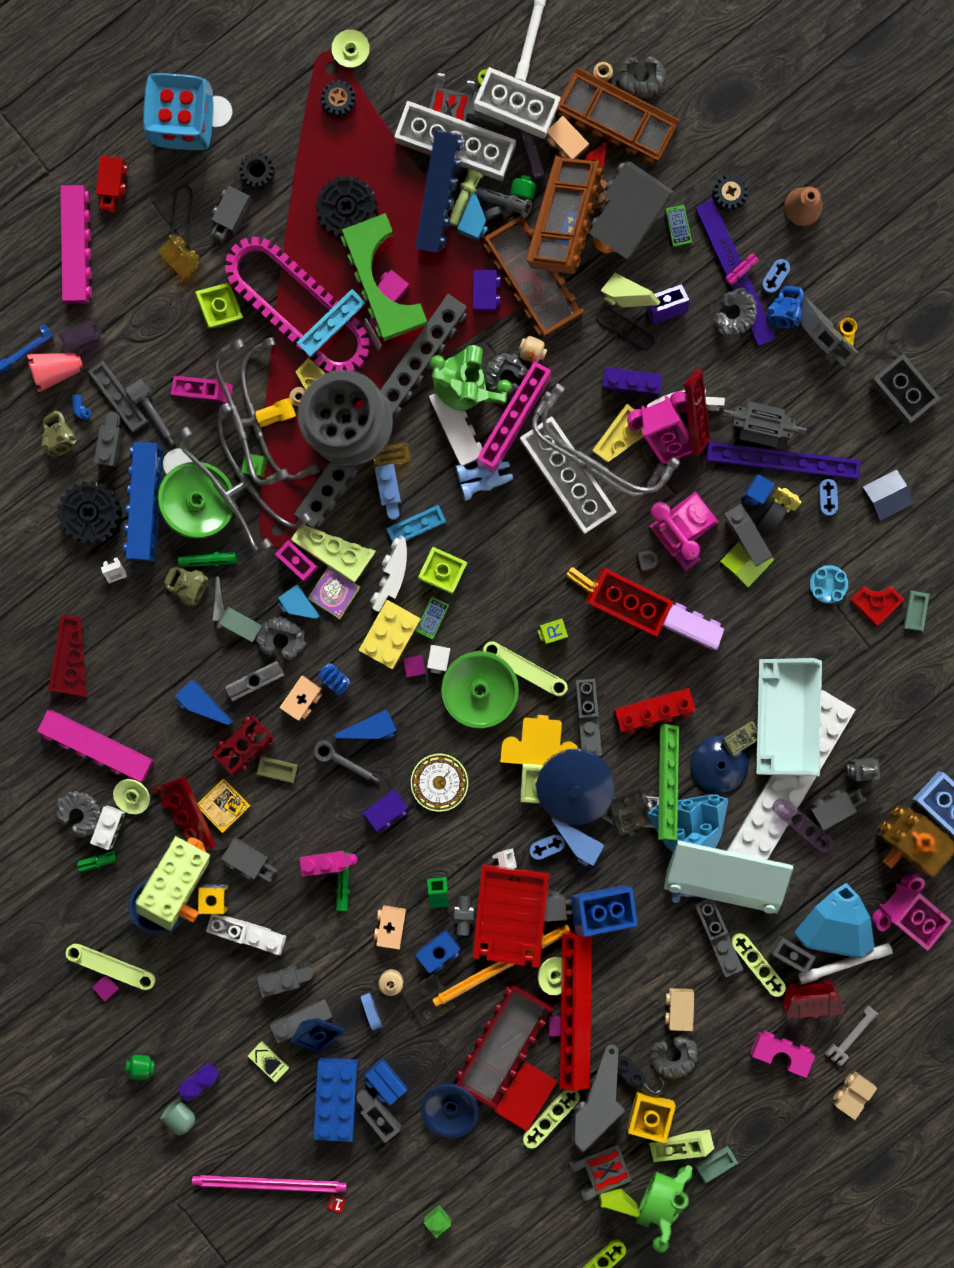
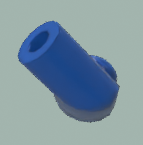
[72,395,92,421]

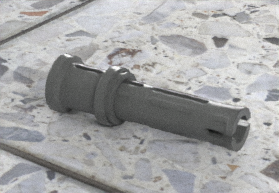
[476,186,532,217]

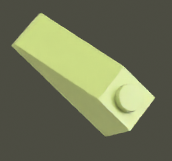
[601,273,660,307]
[649,1130,714,1162]

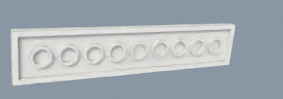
[727,690,856,860]

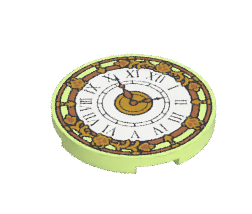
[411,754,468,811]

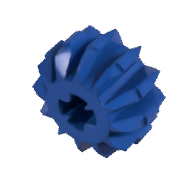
[318,663,350,695]

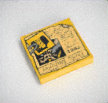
[198,779,251,833]

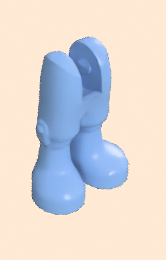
[455,461,513,501]

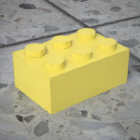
[359,600,421,669]

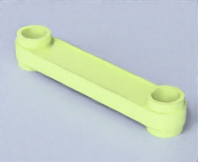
[483,642,568,696]
[66,943,156,990]

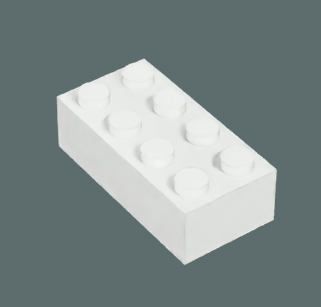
[474,67,561,139]

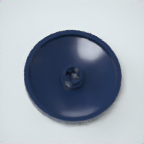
[536,749,614,825]

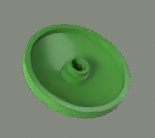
[157,462,235,538]
[442,651,519,728]

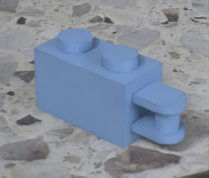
[375,464,401,520]

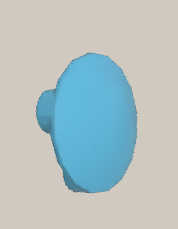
[810,565,848,603]

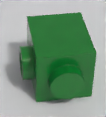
[427,877,449,908]

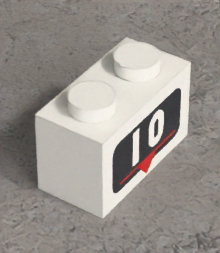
[90,805,125,850]

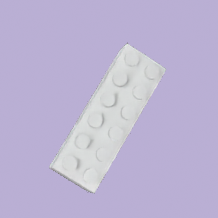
[394,101,516,182]
[520,416,616,535]

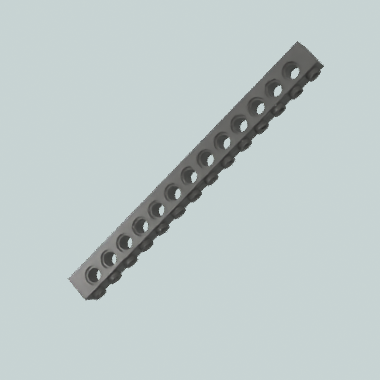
[294,294,468,529]

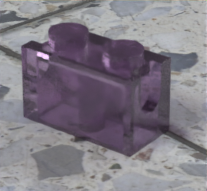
[58,319,105,353]

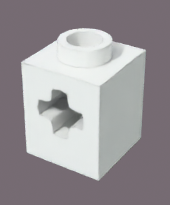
[427,645,450,674]

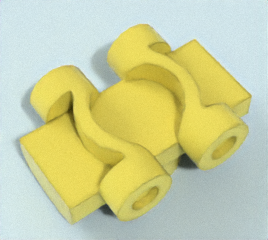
[772,488,801,512]

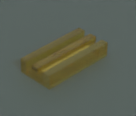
[372,443,411,468]

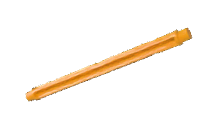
[432,924,571,1007]

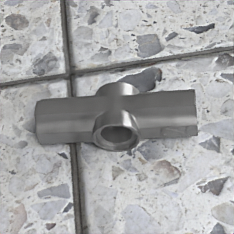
[225,661,285,701]

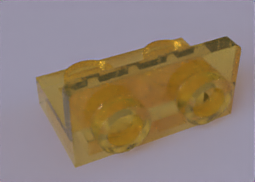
[158,234,201,280]

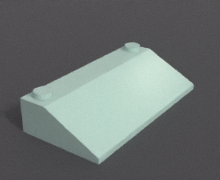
[757,658,822,776]
[664,841,793,914]

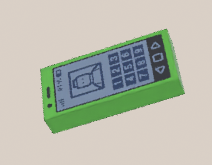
[665,205,692,247]
[416,597,449,639]

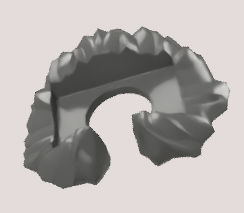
[616,56,666,100]
[714,288,758,335]
[483,353,528,399]
[256,616,306,660]
[55,791,100,838]
[650,1035,697,1079]

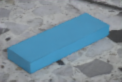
[386,505,446,542]

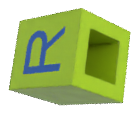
[538,619,568,644]

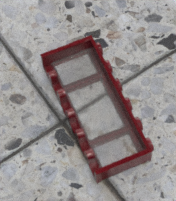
[454,983,554,1110]

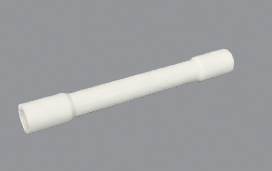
[515,0,546,82]
[798,943,893,985]

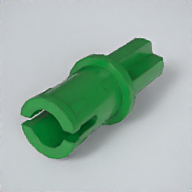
[77,851,117,872]

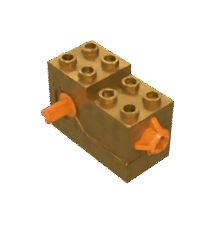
[876,805,954,877]

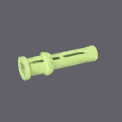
[449,168,484,227]

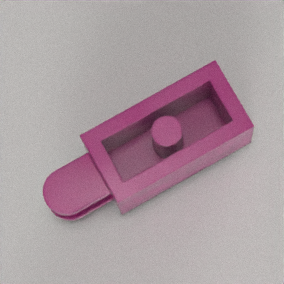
[299,851,357,877]

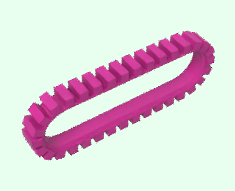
[225,237,370,373]

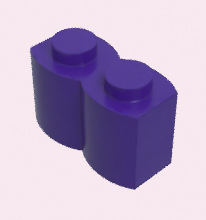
[178,1062,220,1101]

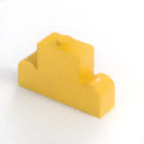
[500,715,578,765]

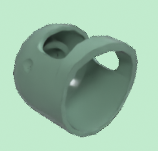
[160,1099,195,1135]

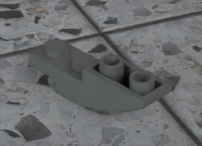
[800,298,859,367]
[576,679,602,757]
[695,899,743,978]

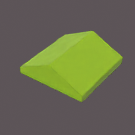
[194,282,243,328]
[720,542,774,587]
[418,547,467,595]
[599,1188,640,1217]

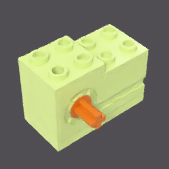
[136,837,210,931]

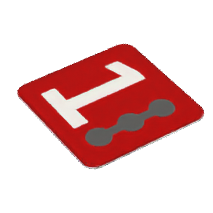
[327,1194,345,1213]

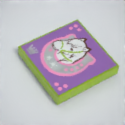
[308,566,361,619]

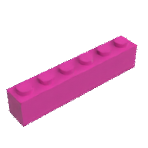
[60,185,92,304]
[477,361,551,474]
[38,710,154,782]

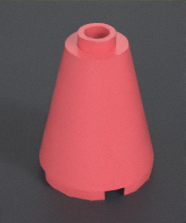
[27,353,83,392]

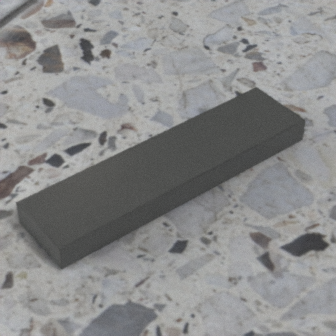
[87,360,149,433]

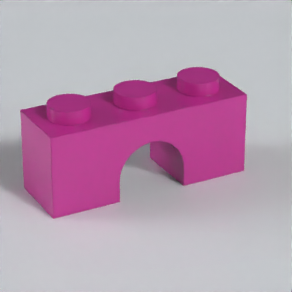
[750,1031,815,1078]

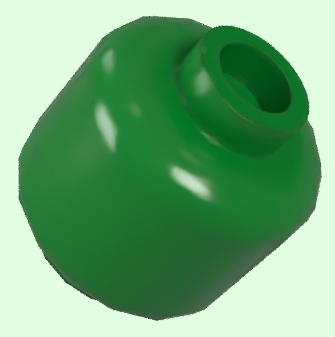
[509,175,537,202]
[125,1055,154,1081]

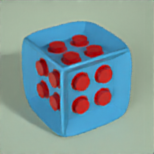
[143,73,213,150]

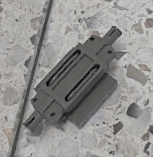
[722,401,807,448]

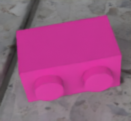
[275,540,318,581]

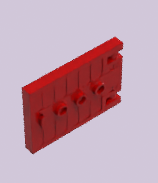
[472,864,550,968]

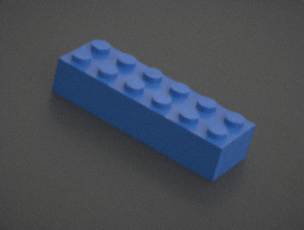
[123,442,163,562]

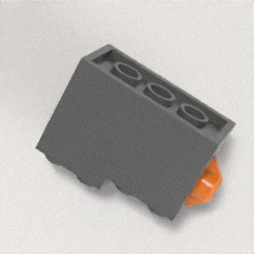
[589,161,674,259]

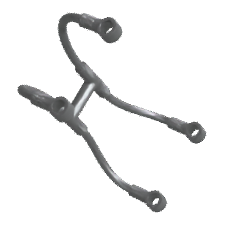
[214,337,320,485]
[532,383,680,497]
[178,402,312,554]

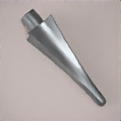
[212,576,225,629]

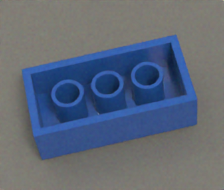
[314,1057,358,1142]

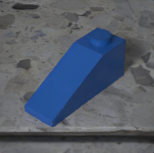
[175,680,233,725]
[334,710,397,740]

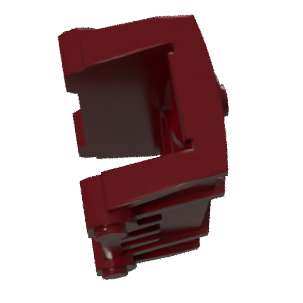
[212,715,274,775]
[782,980,844,1019]

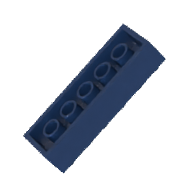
[415,130,465,253]

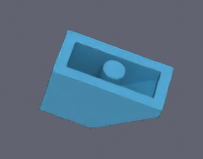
[457,194,488,241]
[278,585,320,619]

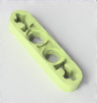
[731,933,786,997]
[523,1089,580,1148]

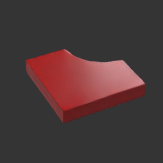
[849,586,904,627]

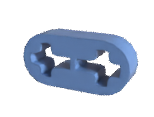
[761,259,790,294]
[818,479,838,516]
[530,834,565,860]
[361,993,382,1030]

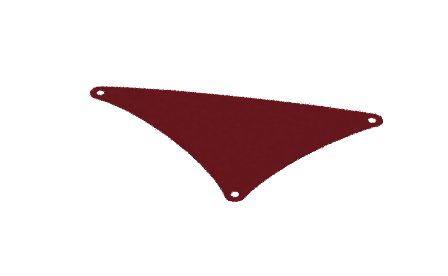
[260,50,544,547]

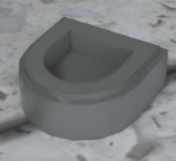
[484,206,504,222]
[637,551,658,572]

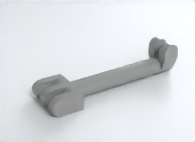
[825,1006,878,1067]

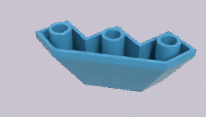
[647,794,728,853]
[794,883,874,958]

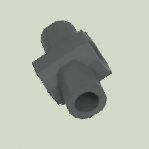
[454,896,474,935]

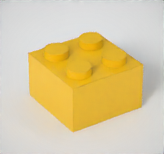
[627,1091,676,1143]

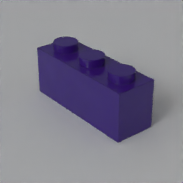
[601,367,663,397]

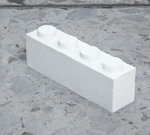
[429,393,483,466]

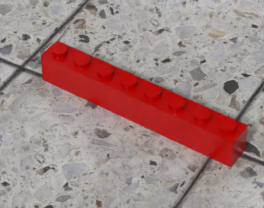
[560,932,592,1091]

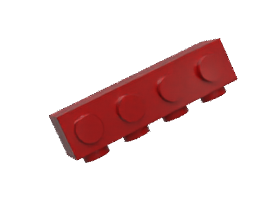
[614,688,695,734]

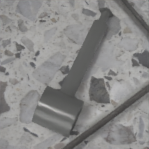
[125,378,175,446]
[314,740,380,784]

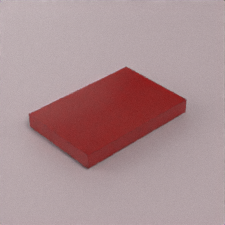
[494,1061,557,1131]

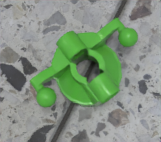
[430,345,512,411]
[636,1165,692,1252]

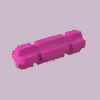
[725,254,758,285]

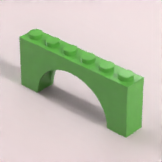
[341,213,427,341]

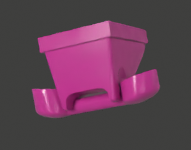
[627,391,692,465]
[650,492,719,560]
[872,873,952,951]

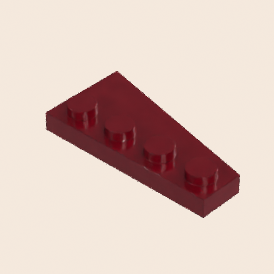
[48,615,87,697]
[151,776,216,850]

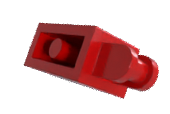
[96,156,128,213]

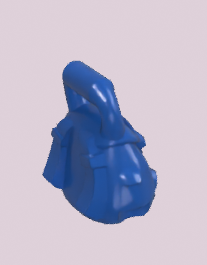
[767,286,804,329]

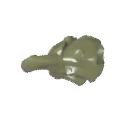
[41,410,76,457]
[164,567,208,606]

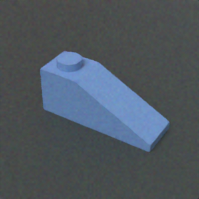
[551,817,604,866]

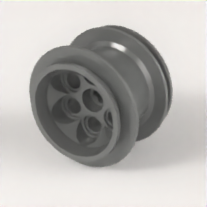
[298,370,393,466]

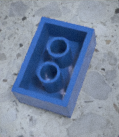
[570,885,638,937]

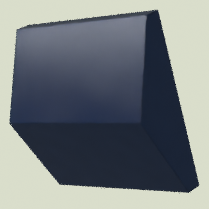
[862,470,914,521]
[291,1018,345,1053]

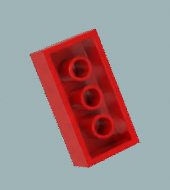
[585,568,673,637]

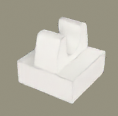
[101,558,127,583]
[492,849,517,868]

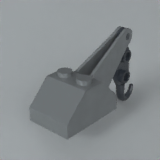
[571,1045,665,1152]

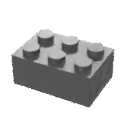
[870,354,940,425]

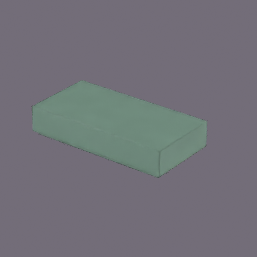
[903,591,930,632]
[219,607,262,642]
[695,1146,739,1183]

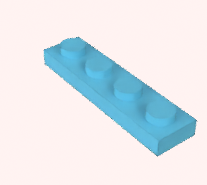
[297,289,366,357]

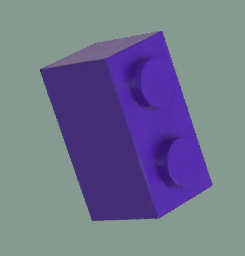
[473,270,500,312]
[645,284,689,324]
[363,788,408,831]

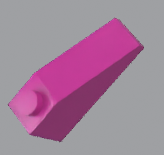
[369,270,410,331]
[171,376,233,403]

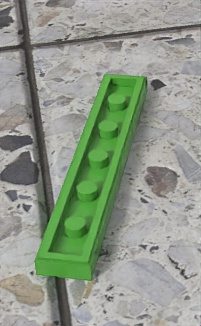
[658,724,679,841]

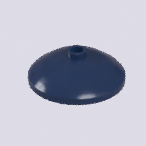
[691,736,748,793]
[128,878,187,935]
[421,1084,479,1138]

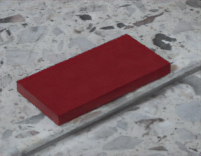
[684,369,710,456]

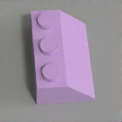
[662,603,724,650]

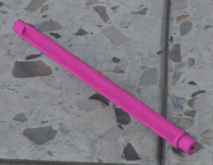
[192,1175,347,1193]

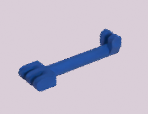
[0,325,54,373]

